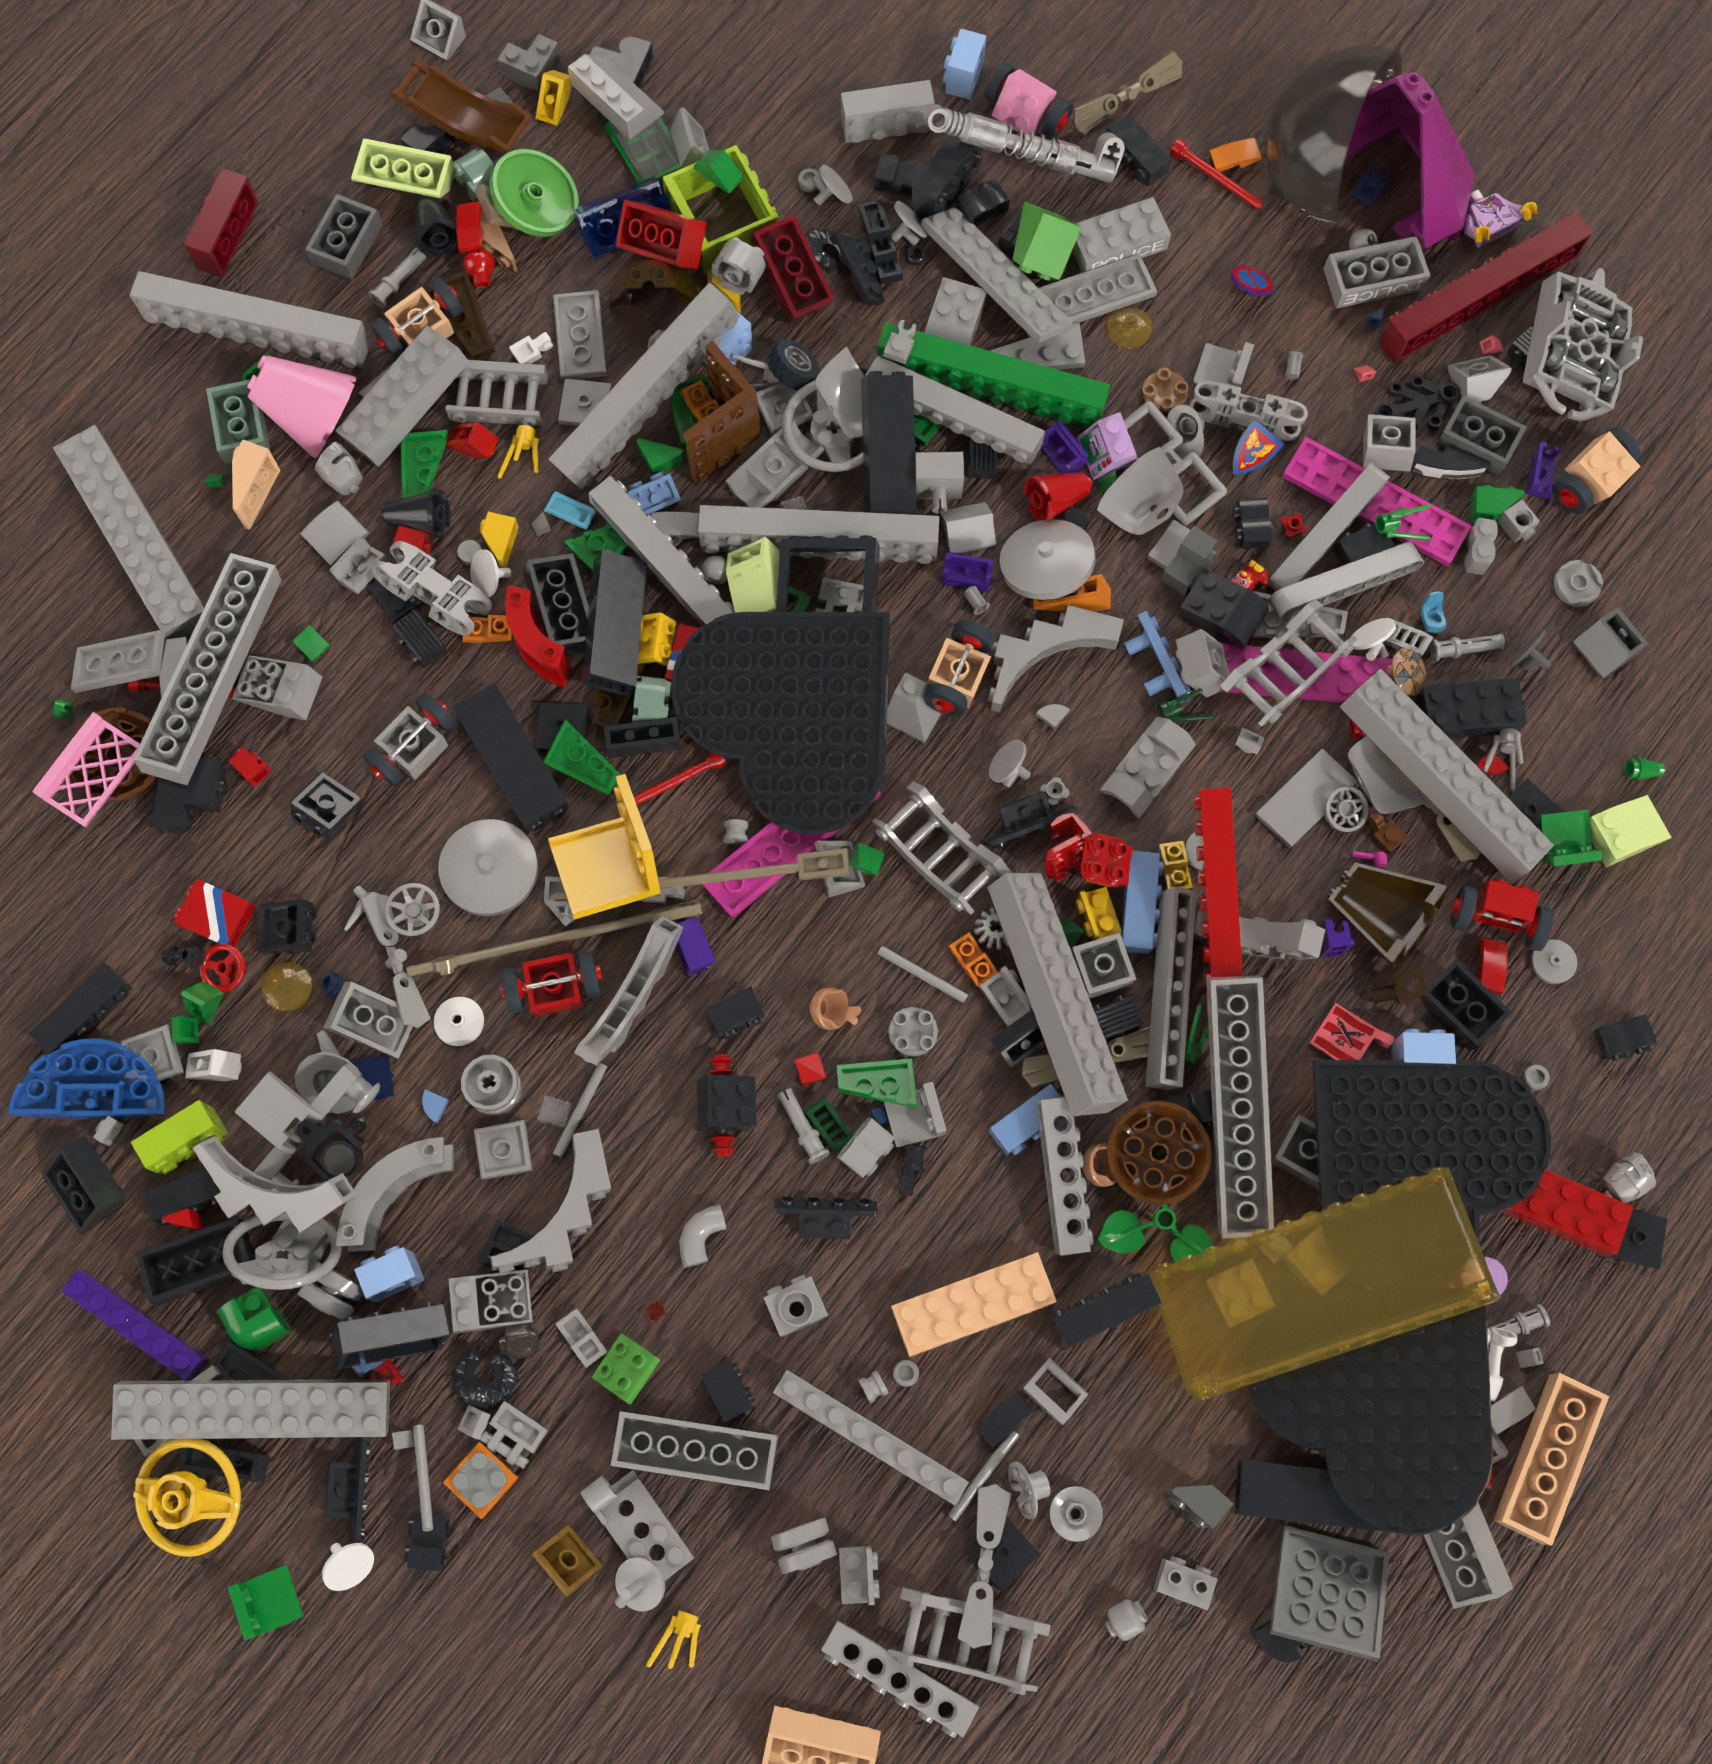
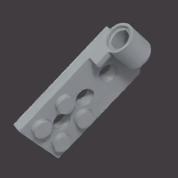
[580,1470,695,1581]

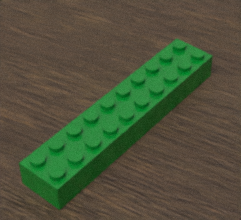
[877,322,1110,430]

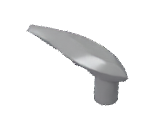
[344,886,372,931]

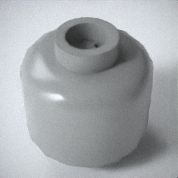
[1106,1599,1148,1641]

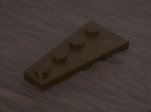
[424,271,496,360]
[593,663,647,730]

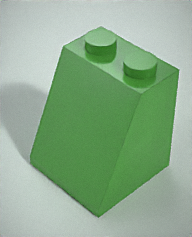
[1013,202,1082,281]

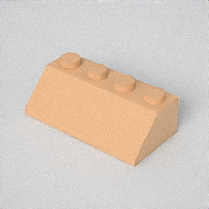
[762,1706,881,1764]

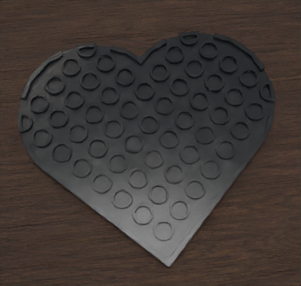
[671,612,890,834]
[1312,1060,1551,1291]
[1245,1287,1493,1536]

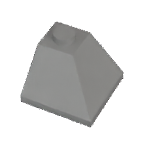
[1448,355,1511,404]
[887,672,941,744]

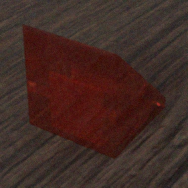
[646,1300,667,1322]

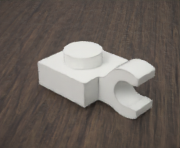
[509,332,553,364]

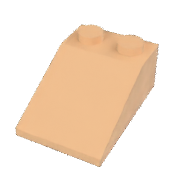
[232,440,280,530]

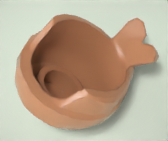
[809,987,861,1030]
[1081,1143,1116,1187]

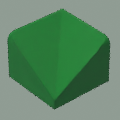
[849,843,884,875]

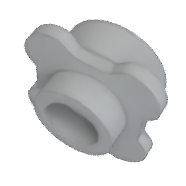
[1040,777,1069,805]

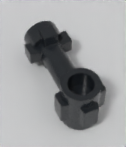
[161,946,205,966]

